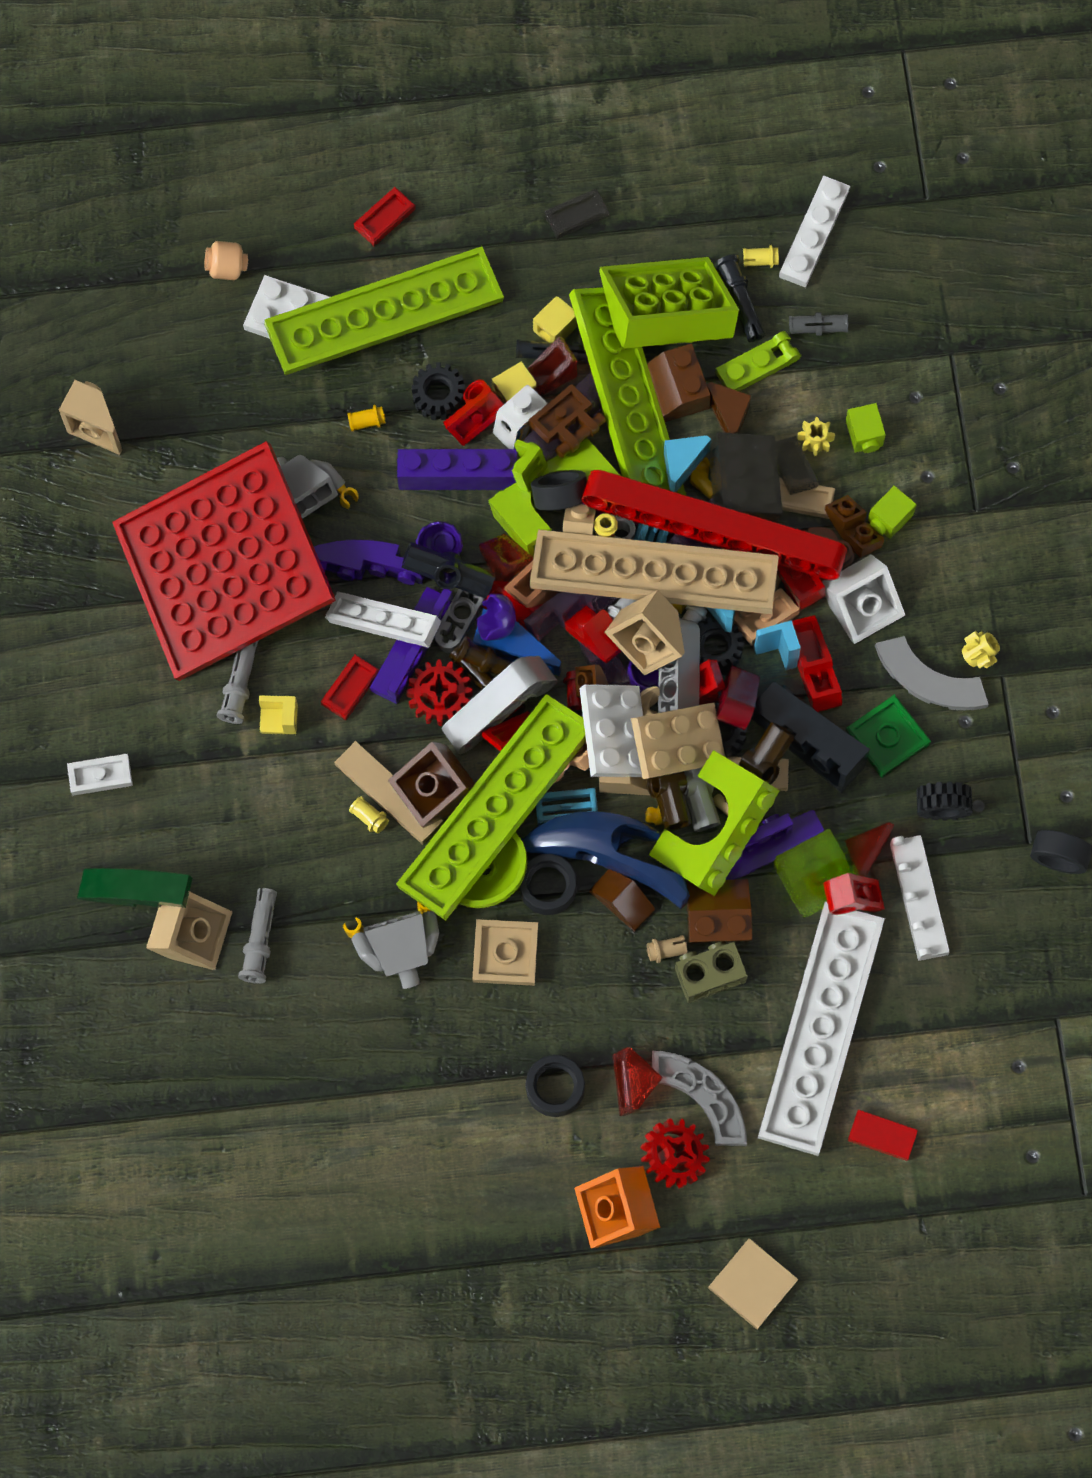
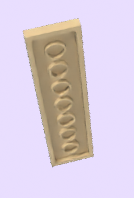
[530,530,779,614]

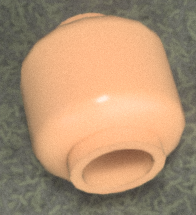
[204,241,248,280]

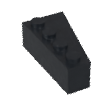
[751,682,870,793]

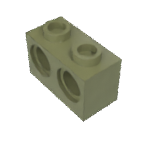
[675,941,747,1003]

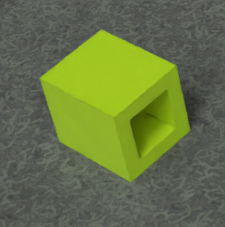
[846,403,886,453]
[868,486,916,539]

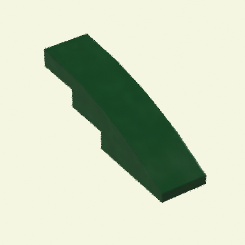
[77,868,193,908]

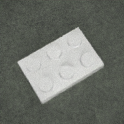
[243,275,329,339]
[579,684,643,777]

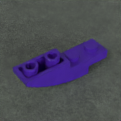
[314,540,425,585]

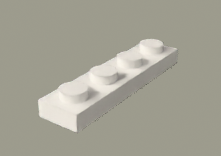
[779,176,850,288]
[325,592,441,648]

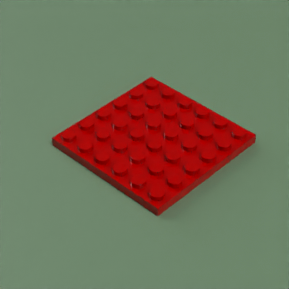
[112,441,336,681]

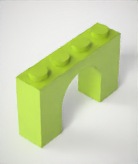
[488,438,621,562]
[649,750,780,896]

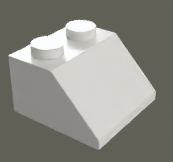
[822,555,905,644]

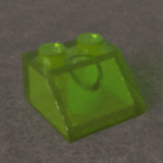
[773,829,852,919]

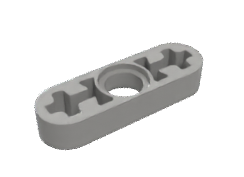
[435,589,485,653]

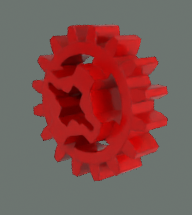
[407,659,473,726]
[641,1118,710,1188]

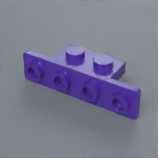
[726,810,826,880]

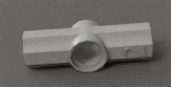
[684,767,721,832]

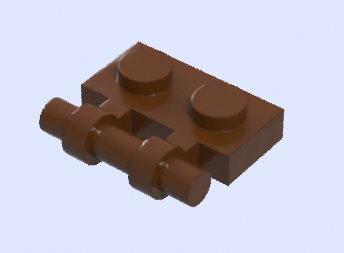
[528,384,606,458]

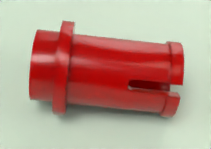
[563,671,582,710]

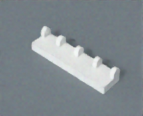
[890,835,949,961]

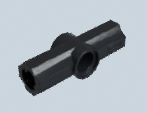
[401,542,495,599]

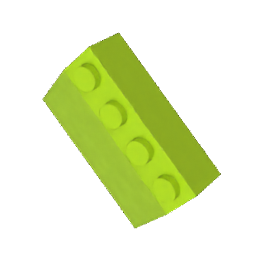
[599,257,739,348]

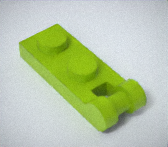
[715,331,801,391]

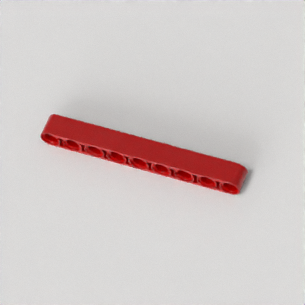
[582,470,847,580]

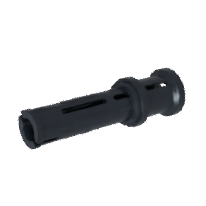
[714,254,765,342]

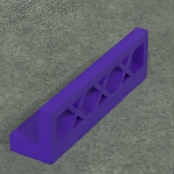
[370,587,453,704]

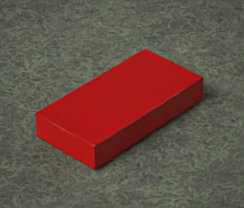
[354,187,415,246]
[321,654,379,720]
[847,1110,918,1161]

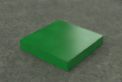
[845,694,931,778]

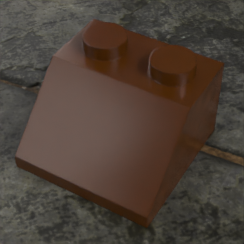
[647,343,711,422]
[388,741,475,828]
[686,879,752,943]

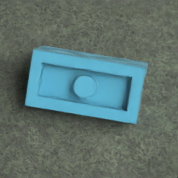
[754,620,801,670]

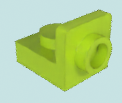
[512,439,548,492]

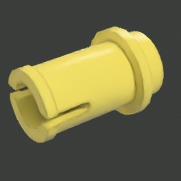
[743,245,779,268]
[594,513,618,538]
[349,796,389,834]

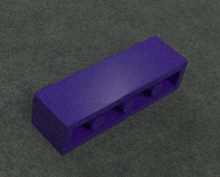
[397,449,517,490]

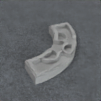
[875,636,989,710]
[652,1051,747,1146]

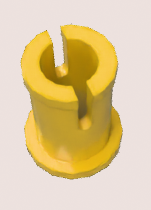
[348,405,386,431]

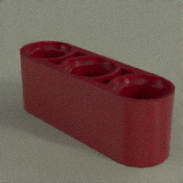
[716,665,760,730]

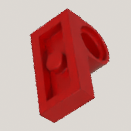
[443,379,505,446]
[777,565,825,611]
[823,873,885,915]

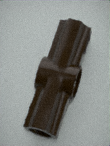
[724,722,795,804]
[647,771,692,831]

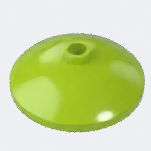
[459,832,528,908]

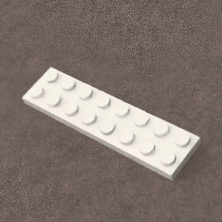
[758,902,885,1156]

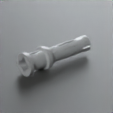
[217,640,259,724]
[238,888,277,983]

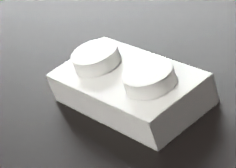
[67,754,133,796]

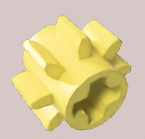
[797,417,835,456]
[962,631,1000,669]

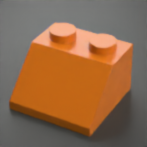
[574,1166,660,1249]

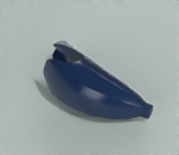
[521,811,690,909]

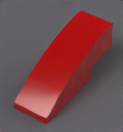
[792,615,842,712]

